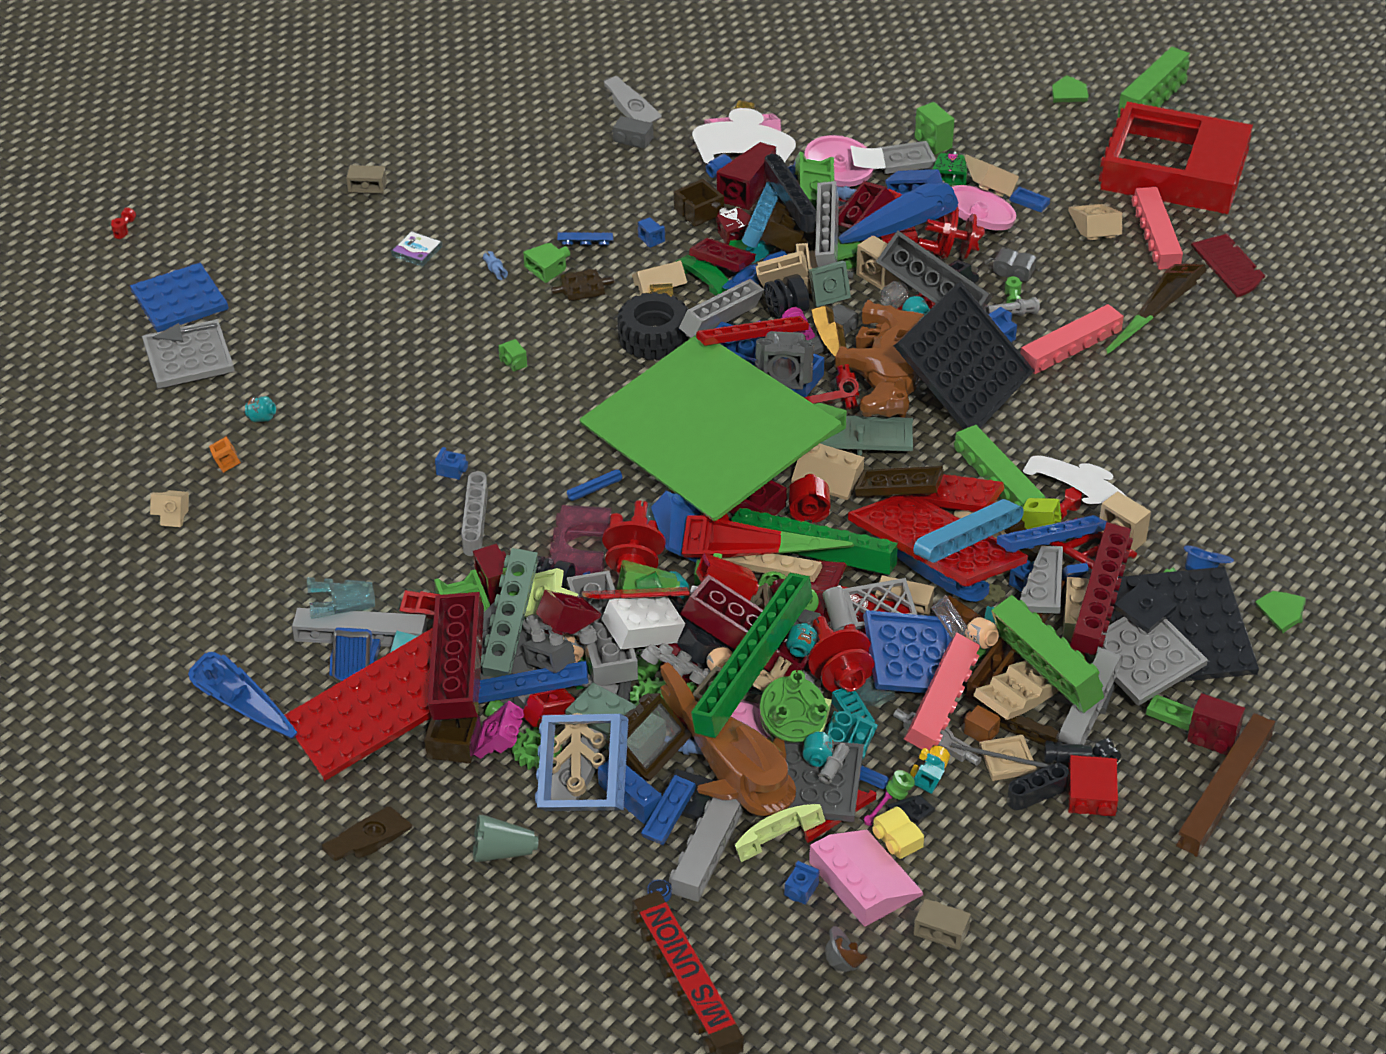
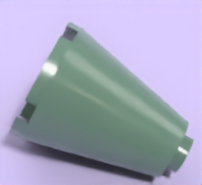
[473,815,538,862]

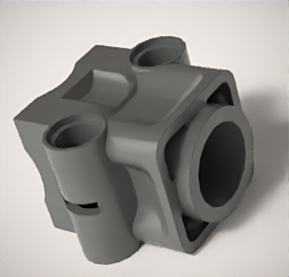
[755,331,814,389]

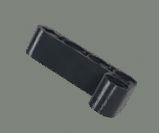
[667,595,729,664]

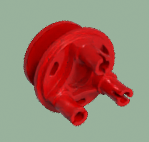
[917,207,985,260]
[602,500,666,575]
[808,616,875,692]

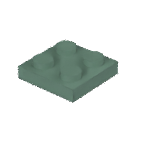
[809,261,851,307]

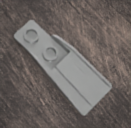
[604,76,662,123]
[551,728,607,812]

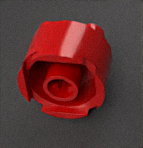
[788,474,831,523]

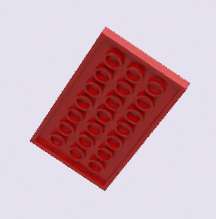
[848,494,1028,587]
[284,628,480,781]

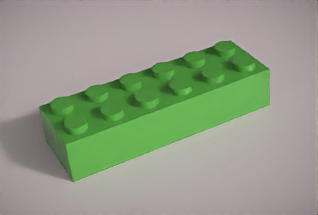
[1117,46,1190,119]
[991,595,1104,713]

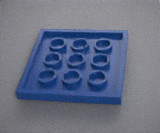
[130,263,229,332]
[863,610,952,693]

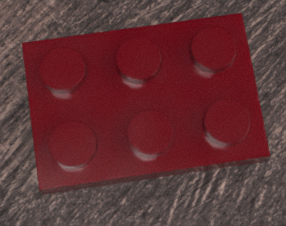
[689,238,756,272]

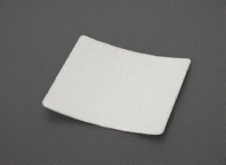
[851,146,886,169]

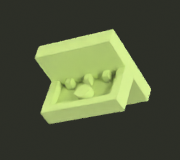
[525,568,578,617]

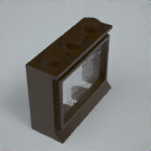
[605,693,692,781]

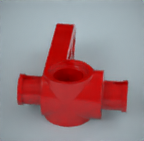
[805,364,859,409]

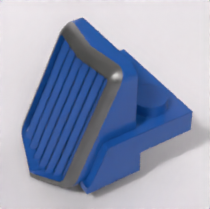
[329,627,381,682]

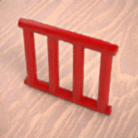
[1050,518,1137,569]

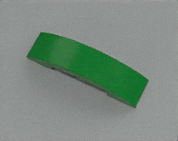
[674,255,729,296]

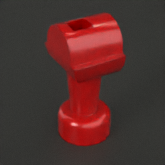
[111,208,136,239]
[1060,487,1082,520]

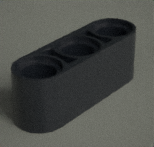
[1007,763,1069,810]

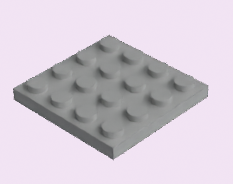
[142,319,234,389]
[1089,617,1208,706]

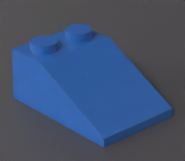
[651,491,701,562]

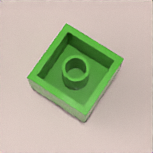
[914,102,955,154]

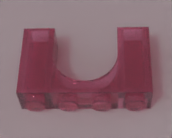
[548,505,612,576]

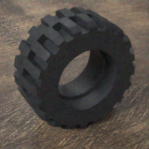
[617,292,689,361]

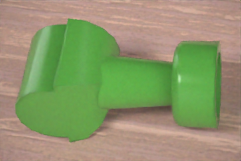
[1004,276,1022,303]

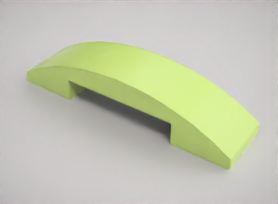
[735,804,825,862]

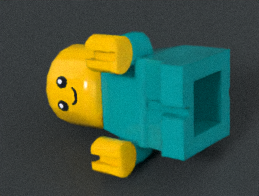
[910,745,950,794]

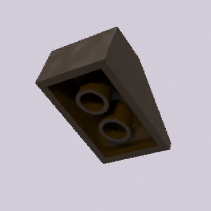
[761,202,804,254]

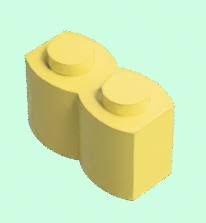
[872,807,924,859]

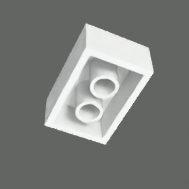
[602,596,685,649]

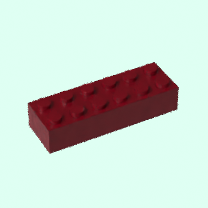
[681,574,809,677]
[427,592,484,720]

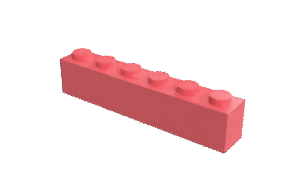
[1132,187,1183,270]
[1020,304,1124,374]
[904,633,980,750]

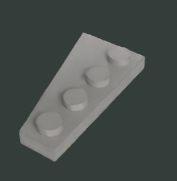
[1020,546,1063,613]

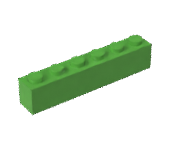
[954,425,1045,507]

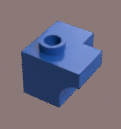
[988,307,1017,342]

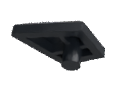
[888,795,935,823]

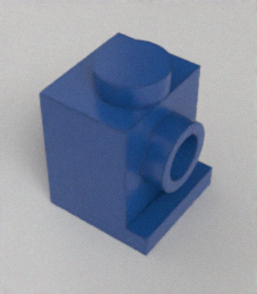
[638,217,665,248]
[435,447,468,480]
[1009,560,1035,592]
[784,861,819,905]

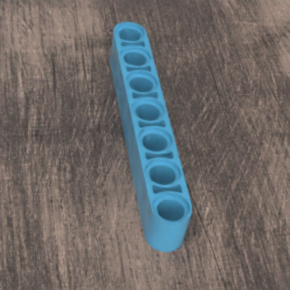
[742,181,779,247]
[913,499,1024,563]

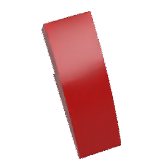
[399,590,440,619]

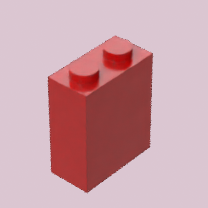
[696,553,759,601]
[1068,755,1118,816]

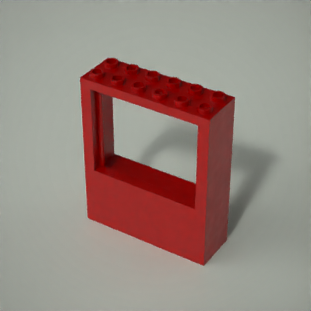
[1099,102,1253,214]

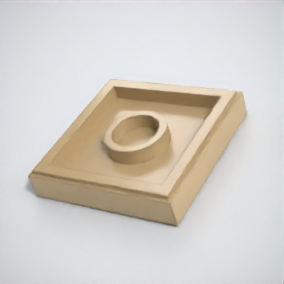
[979,735,1037,781]

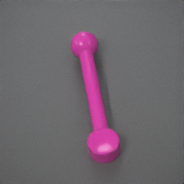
[864,791,893,826]

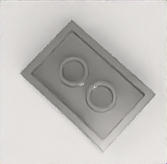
[879,141,936,174]

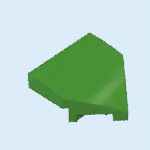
[1052,75,1088,102]
[1255,591,1306,633]

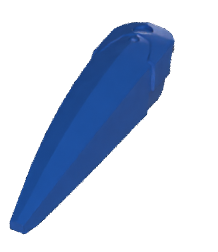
[838,183,958,244]
[876,536,989,601]
[188,652,297,739]

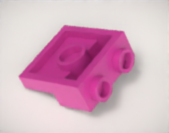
[474,701,524,759]

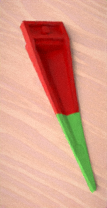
[682,515,854,558]

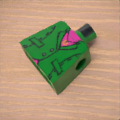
[933,151,967,186]

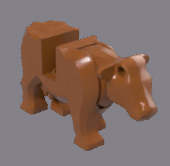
[835,300,925,418]

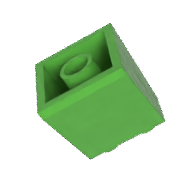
[617,560,680,590]

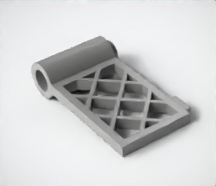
[822,578,917,632]

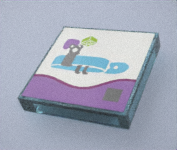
[391,231,442,267]

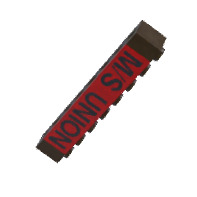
[630,890,744,1054]

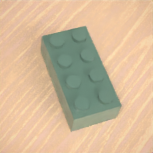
[566,682,666,764]

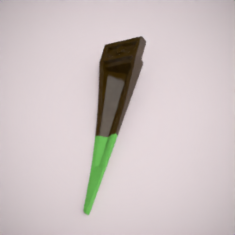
[1106,264,1207,354]

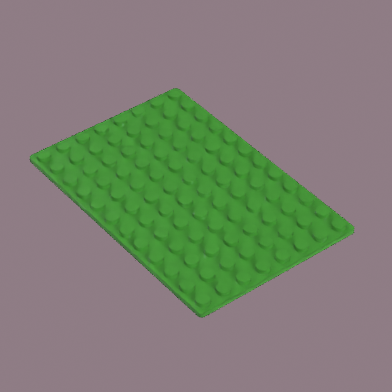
[580,335,842,521]

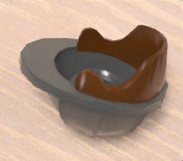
[825,926,868,972]

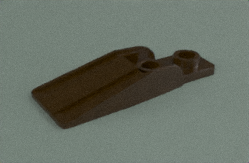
[322,806,412,861]

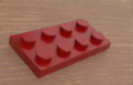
[915,474,1005,512]

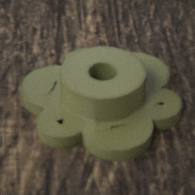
[984,583,1006,602]

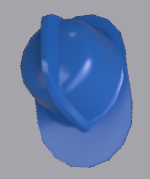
[723,264,760,289]
[1184,545,1234,570]

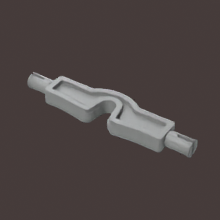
[893,708,982,766]

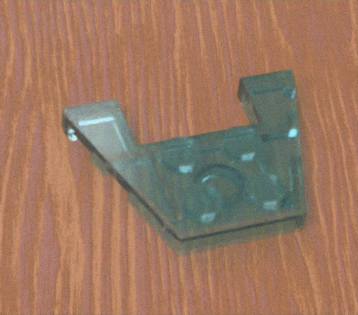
[307,577,375,619]

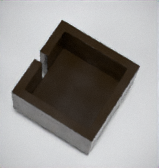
[674,179,724,226]
[424,712,481,764]

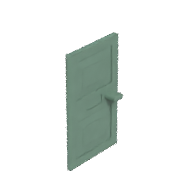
[820,416,913,455]

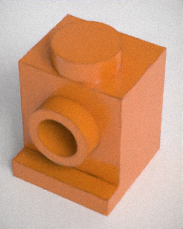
[209,436,241,473]

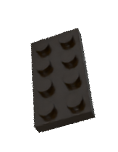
[855,466,944,498]

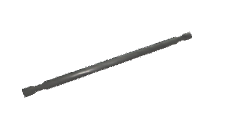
[950,743,1049,768]

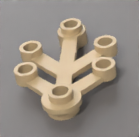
[552,713,606,796]

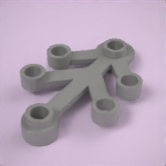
[522,614,597,646]
[641,643,710,685]

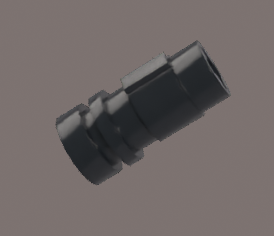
[1044,741,1092,764]

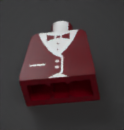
[717,208,751,245]

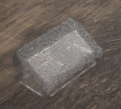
[931,595,970,639]

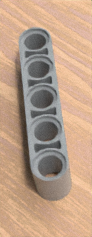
[461,471,488,556]
[1059,648,1123,745]

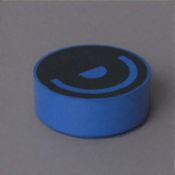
[647,880,672,902]

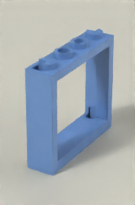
[535,714,628,811]

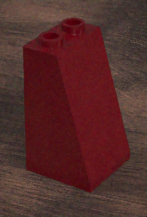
[717,142,776,210]

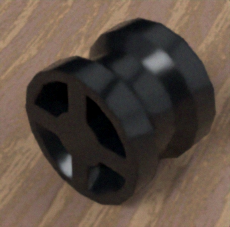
[1092,739,1121,762]

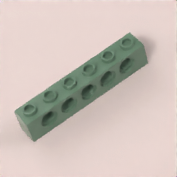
[481,548,538,677]

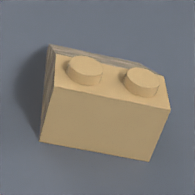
[964,155,1019,197]
[1068,204,1122,240]

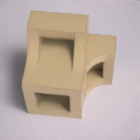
[150,490,189,527]

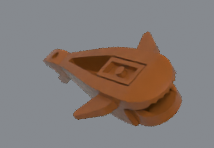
[661,662,796,816]

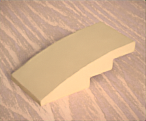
[974,661,1059,720]

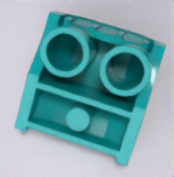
[824,711,878,760]

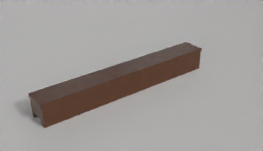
[966,581,1065,705]
[1176,713,1276,857]

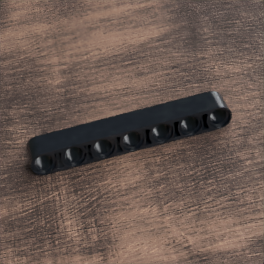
[765,154,816,232]

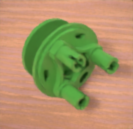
[759,670,829,743]

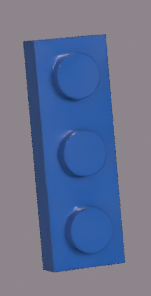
[558,232,614,246]
[642,775,696,845]

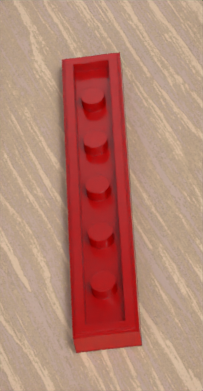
[696,316,809,345]

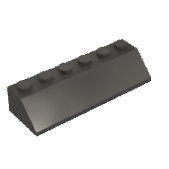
[876,230,993,309]

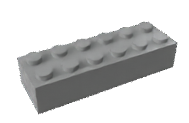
[567,571,638,686]

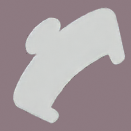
[692,108,796,163]
[1023,456,1126,504]

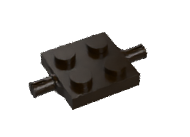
[551,269,614,301]

